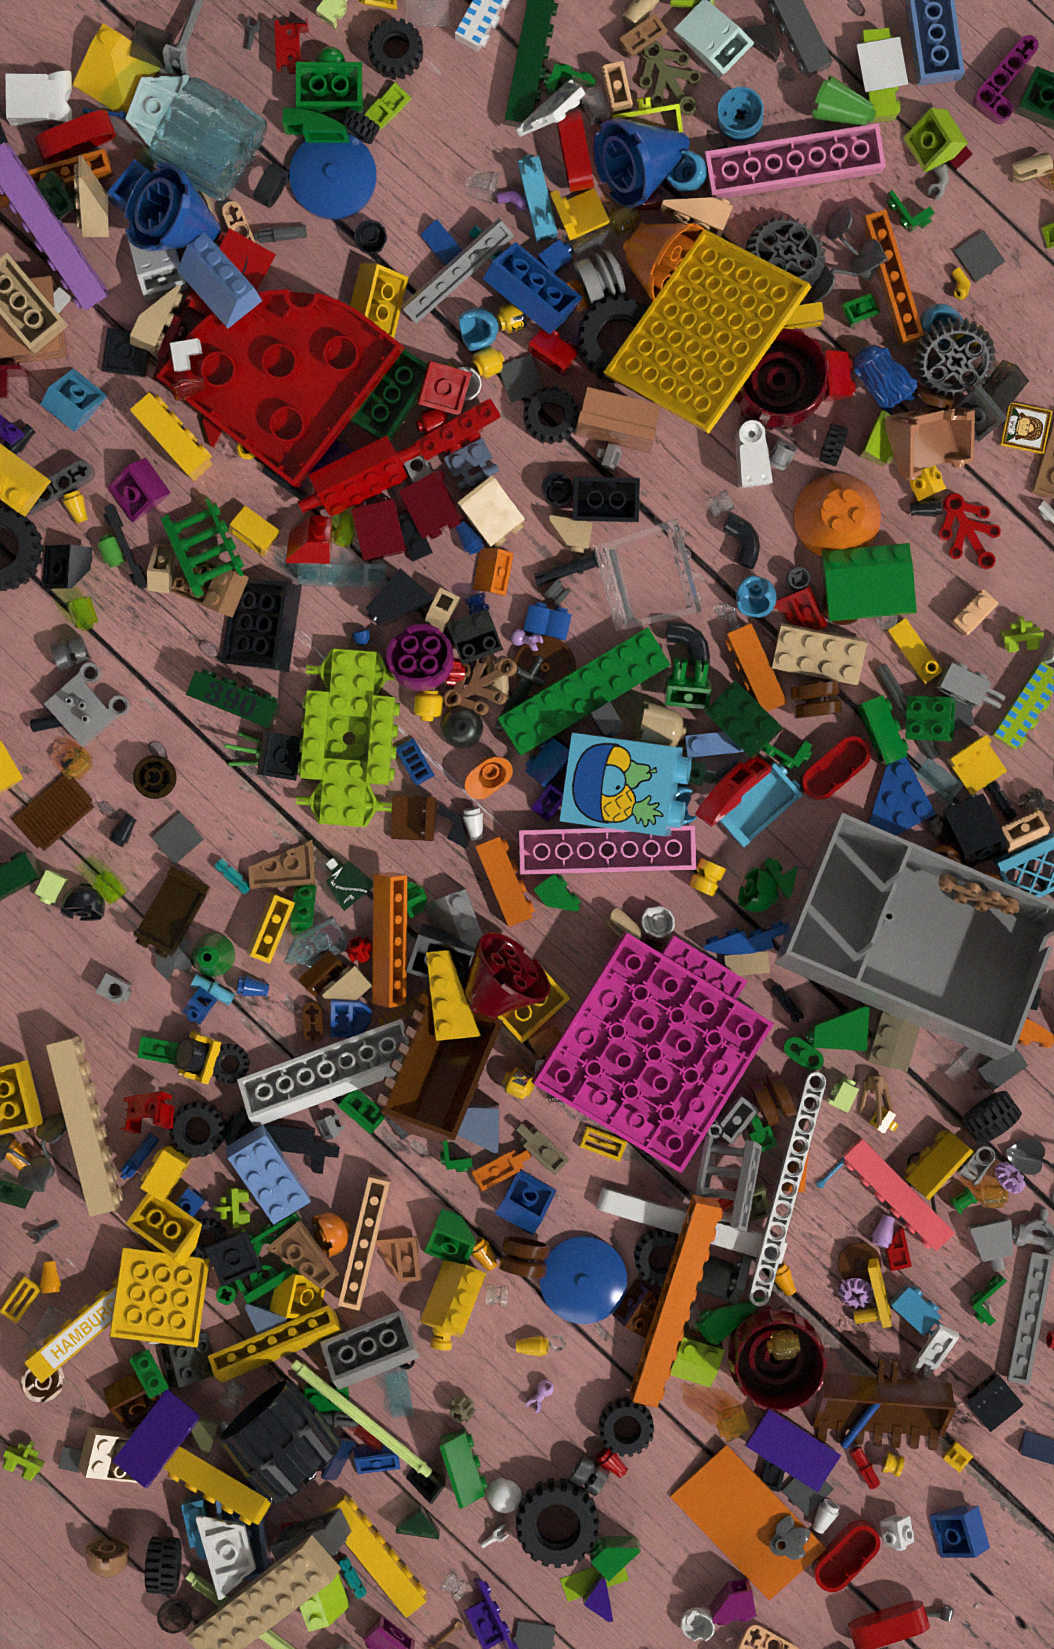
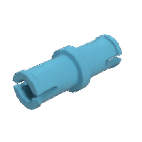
[190,974,235,1006]

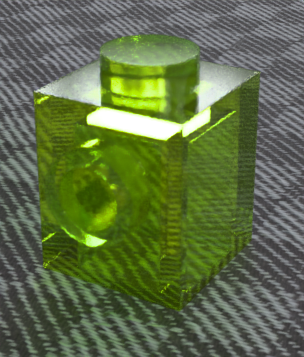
[66,595,99,631]
[93,870,129,905]

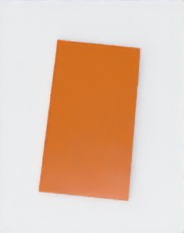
[670,1444,827,1601]

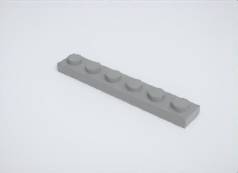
[401,218,514,324]
[1007,1251,1054,1385]

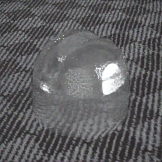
[548,1334,566,1352]

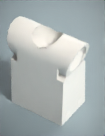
[5,71,72,126]
[735,420,773,488]

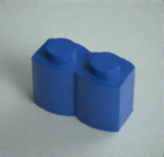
[523,602,572,641]

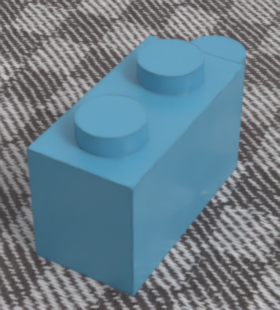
[889,1284,944,1336]
[181,1494,211,1559]

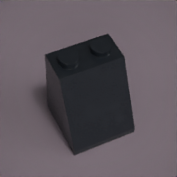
[366,568,434,626]
[943,793,1005,868]

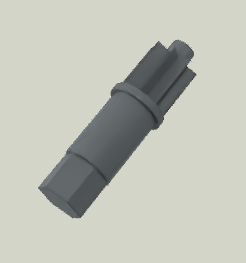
[254,225,307,243]

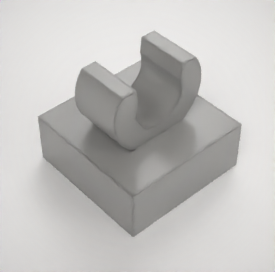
[595,444,623,472]
[315,1115,345,1141]

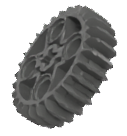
[745,215,826,286]
[914,317,996,398]

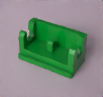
[338,1089,386,1135]

